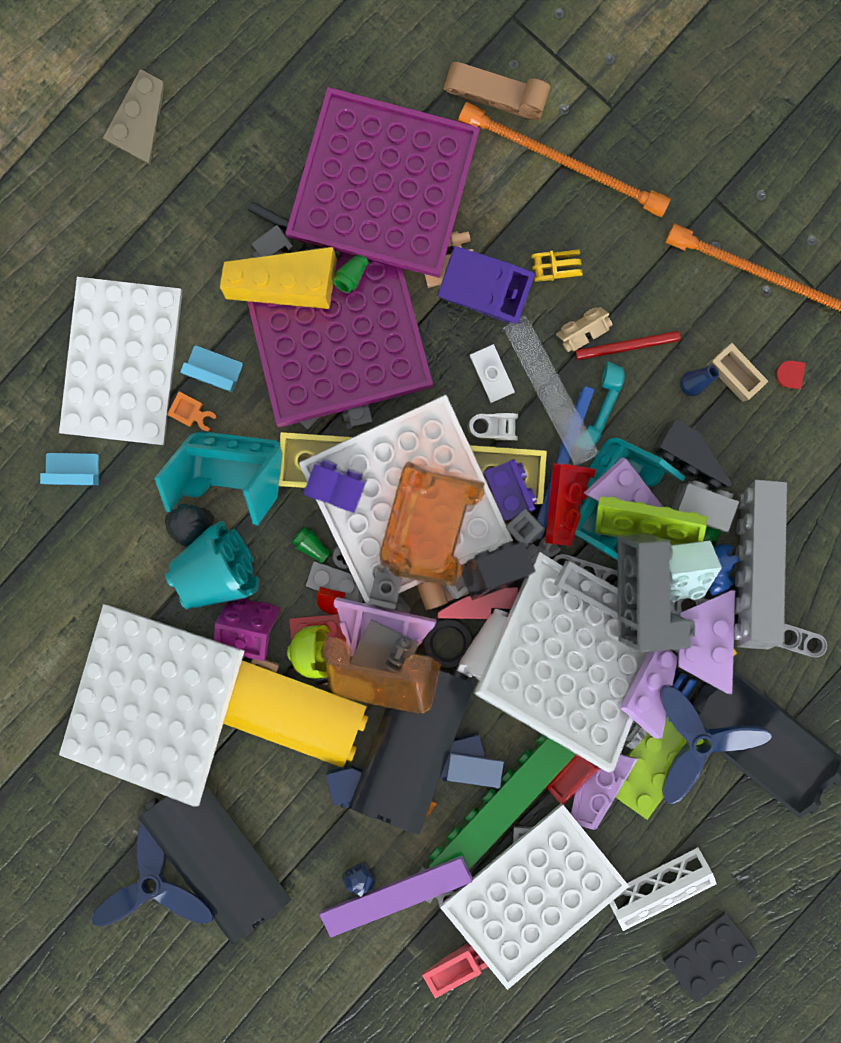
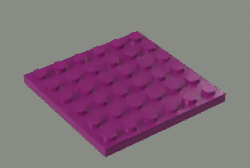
[285,87,480,278]
[247,253,434,428]

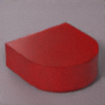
[775,361,806,390]
[317,587,345,614]

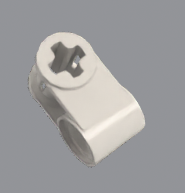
[467,413,518,441]

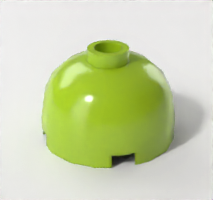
[287,625,335,678]

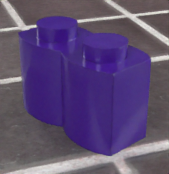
[303,459,367,513]

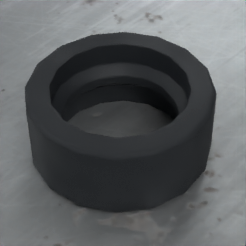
[423,618,473,669]

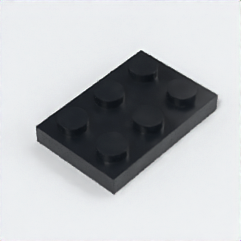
[663,911,758,1003]

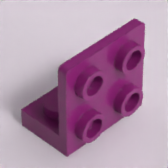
[214,598,281,661]

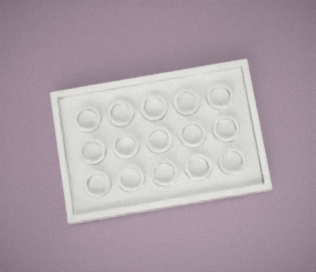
[59,277,183,445]
[439,803,629,990]

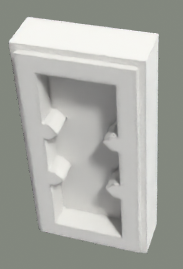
[469,344,515,403]

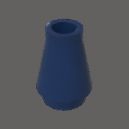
[680,365,719,396]

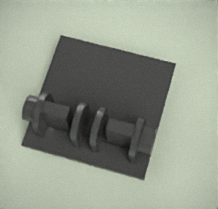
[349,619,419,690]

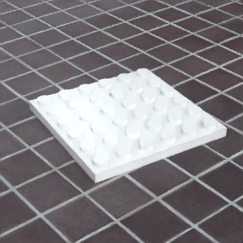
[299,395,513,605]
[475,552,648,772]
[59,604,244,806]

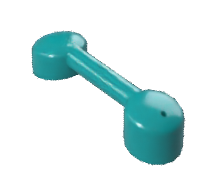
[574,361,625,451]

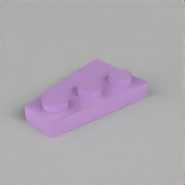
[584,458,663,507]
[620,650,678,739]
[571,754,638,830]

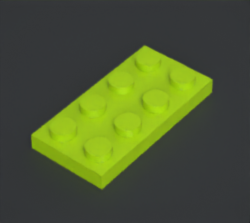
[595,496,708,546]
[616,716,704,820]

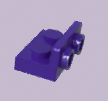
[484,459,537,521]

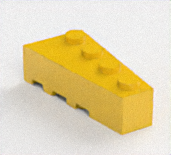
[220,247,337,309]

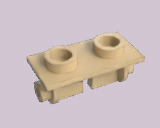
[556,307,613,352]

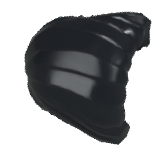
[165,503,214,547]

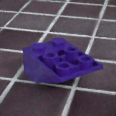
[437,246,535,324]

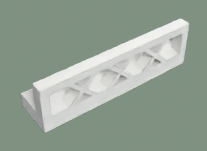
[609,848,717,931]

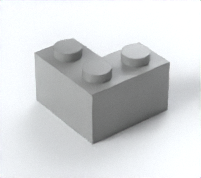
[671,480,739,532]

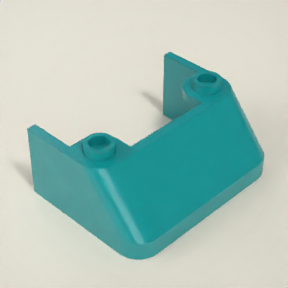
[155,432,283,525]
[575,437,685,561]

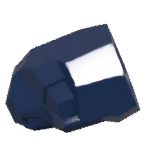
[342,862,375,897]

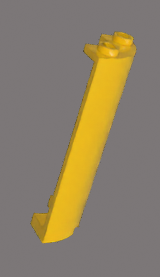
[223,661,369,768]

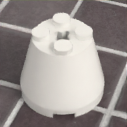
[457,609,509,680]

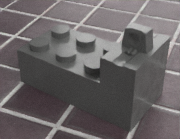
[618,533,695,652]

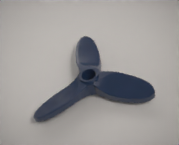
[660,685,772,804]
[92,822,214,926]

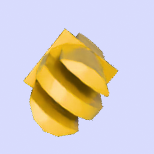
[531,249,583,282]

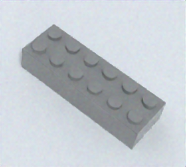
[734,480,787,649]

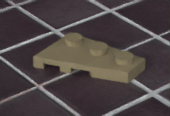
[103,69,165,165]

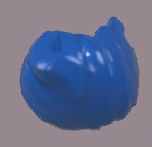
[708,544,740,596]

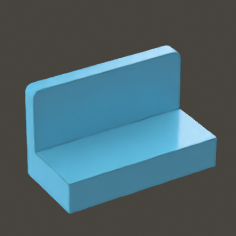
[181,346,243,393]
[40,453,99,485]

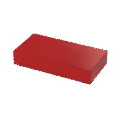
[546,754,600,805]

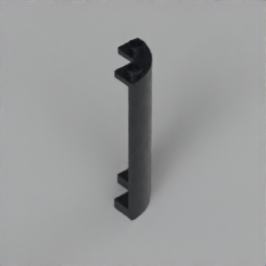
[349,657,475,835]
[689,669,841,819]
[138,784,292,944]

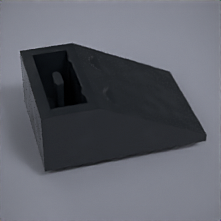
[652,419,732,490]

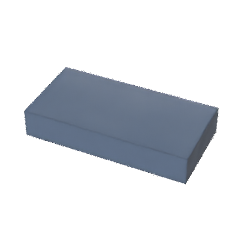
[447,753,504,788]

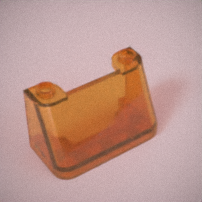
[380,462,485,587]
[323,637,441,713]

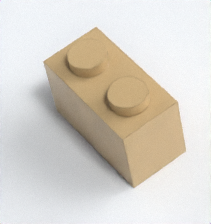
[707,343,768,402]

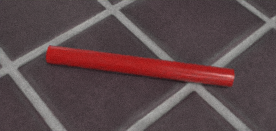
[575,331,680,360]

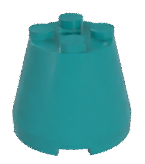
[165,521,260,609]

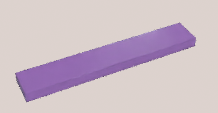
[319,855,473,937]

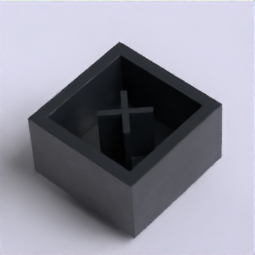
[460,541,536,601]

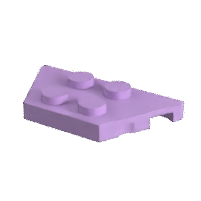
[678,591,735,694]
[334,597,437,656]

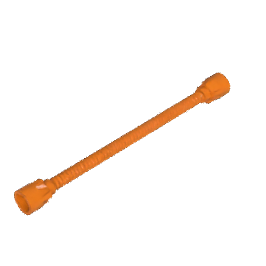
[458,102,671,218]
[665,223,841,311]

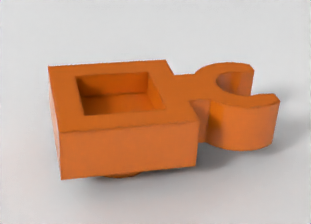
[167,392,218,432]

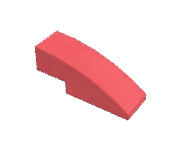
[438,587,518,619]
[422,942,488,998]

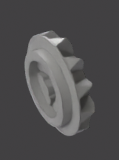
[625,720,647,749]

